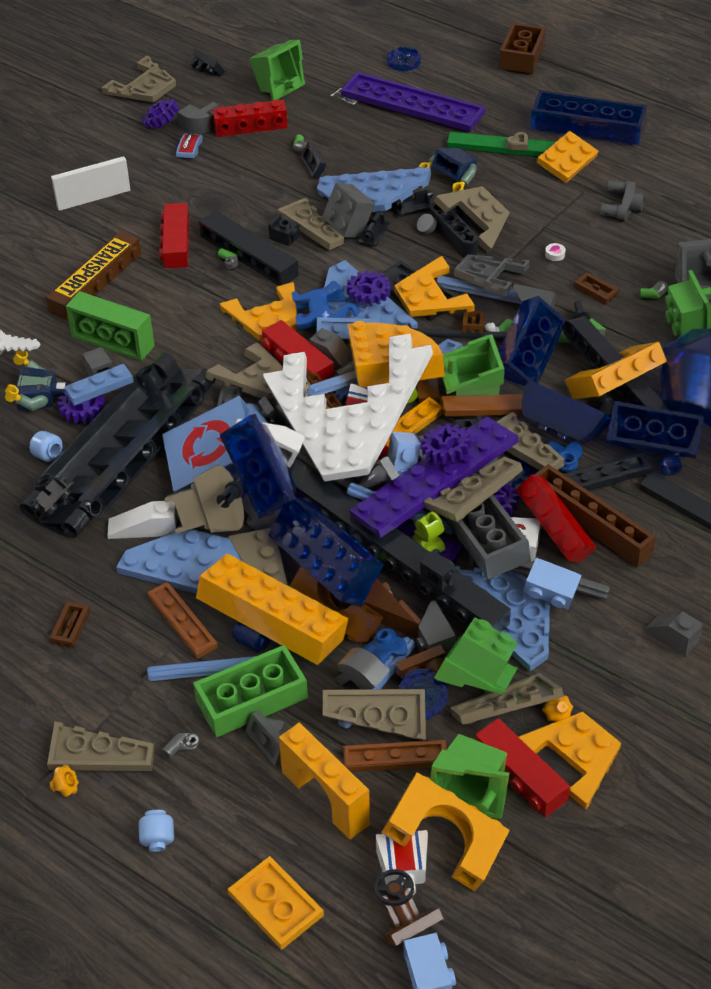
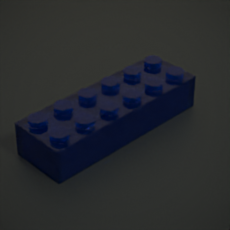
[531,90,647,145]
[268,495,384,607]

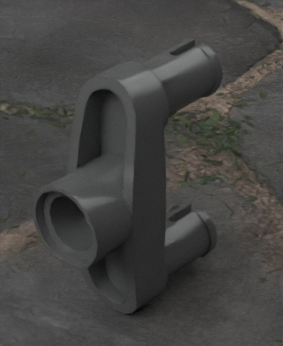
[600,180,645,221]

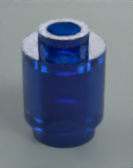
[232,622,270,652]

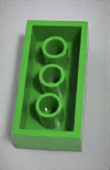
[66,291,155,361]
[193,645,308,738]

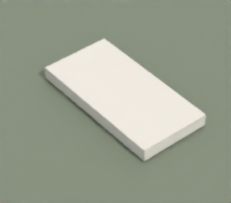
[51,156,131,211]

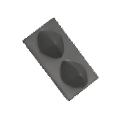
[358,456,399,488]
[245,711,284,766]

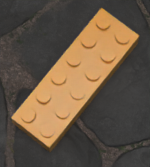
[196,553,348,665]

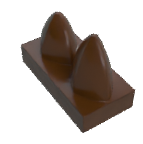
[394,644,445,689]

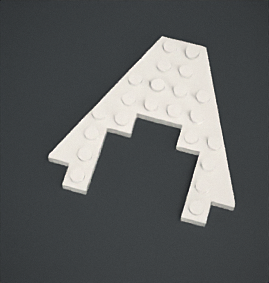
[263,334,433,481]

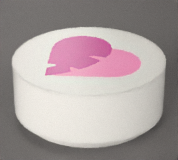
[545,243,566,261]

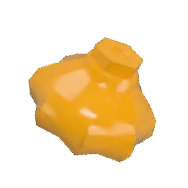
[542,696,573,722]
[50,765,79,797]

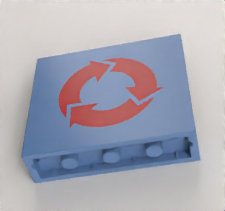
[162,396,260,493]

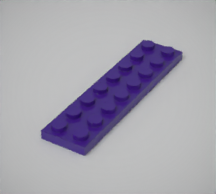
[341,72,485,132]
[349,416,519,538]

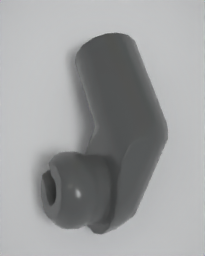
[161,733,199,759]

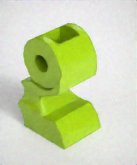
[412,511,445,552]

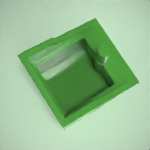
[249,40,305,101]
[665,270,711,344]
[442,335,504,396]
[434,617,518,695]
[430,734,509,819]

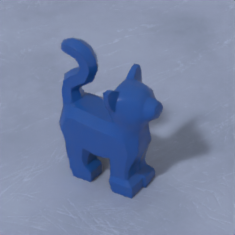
[292,281,359,330]

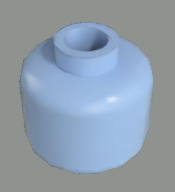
[29,431,63,462]
[138,810,174,852]

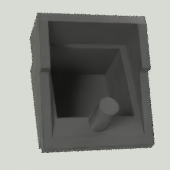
[675,239,711,300]

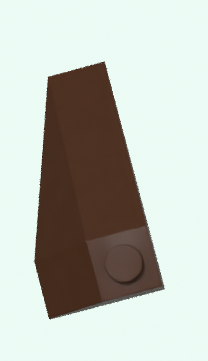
[333,552,421,638]

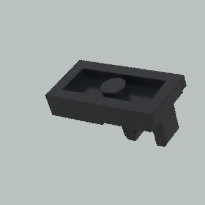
[190,49,225,76]
[300,142,327,179]

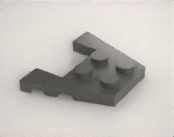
[454,255,530,296]

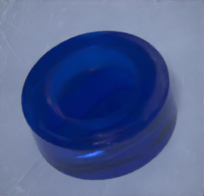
[658,456,682,476]

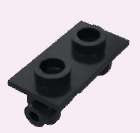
[392,189,433,216]
[358,211,390,247]
[30,476,74,521]

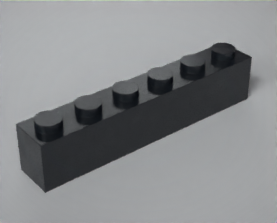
[199,211,299,286]

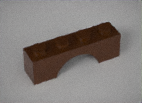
[290,566,383,643]

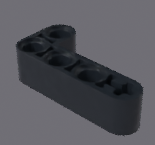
[430,202,478,258]

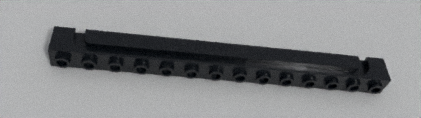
[256,452,511,632]

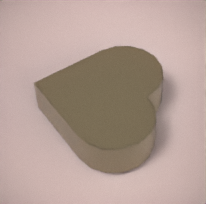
[506,132,528,151]

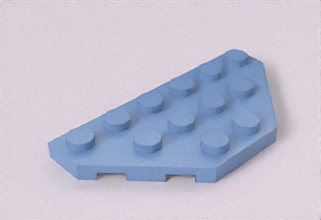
[317,167,431,212]
[324,260,418,328]
[116,529,243,594]
[455,566,550,672]

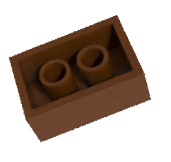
[499,22,546,74]

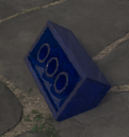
[498,296,567,388]

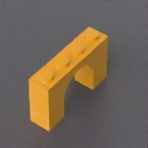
[565,342,667,400]
[279,723,370,840]
[381,772,510,892]

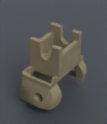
[165,464,244,534]

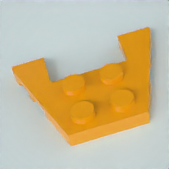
[394,256,475,317]
[220,282,298,341]
[519,712,621,809]

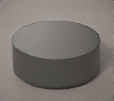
[417,214,437,234]

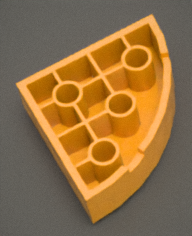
[348,321,445,388]

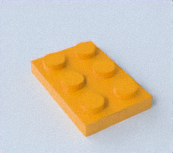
[536,131,599,183]
[228,856,324,950]

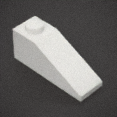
[229,419,305,468]
[108,501,178,539]

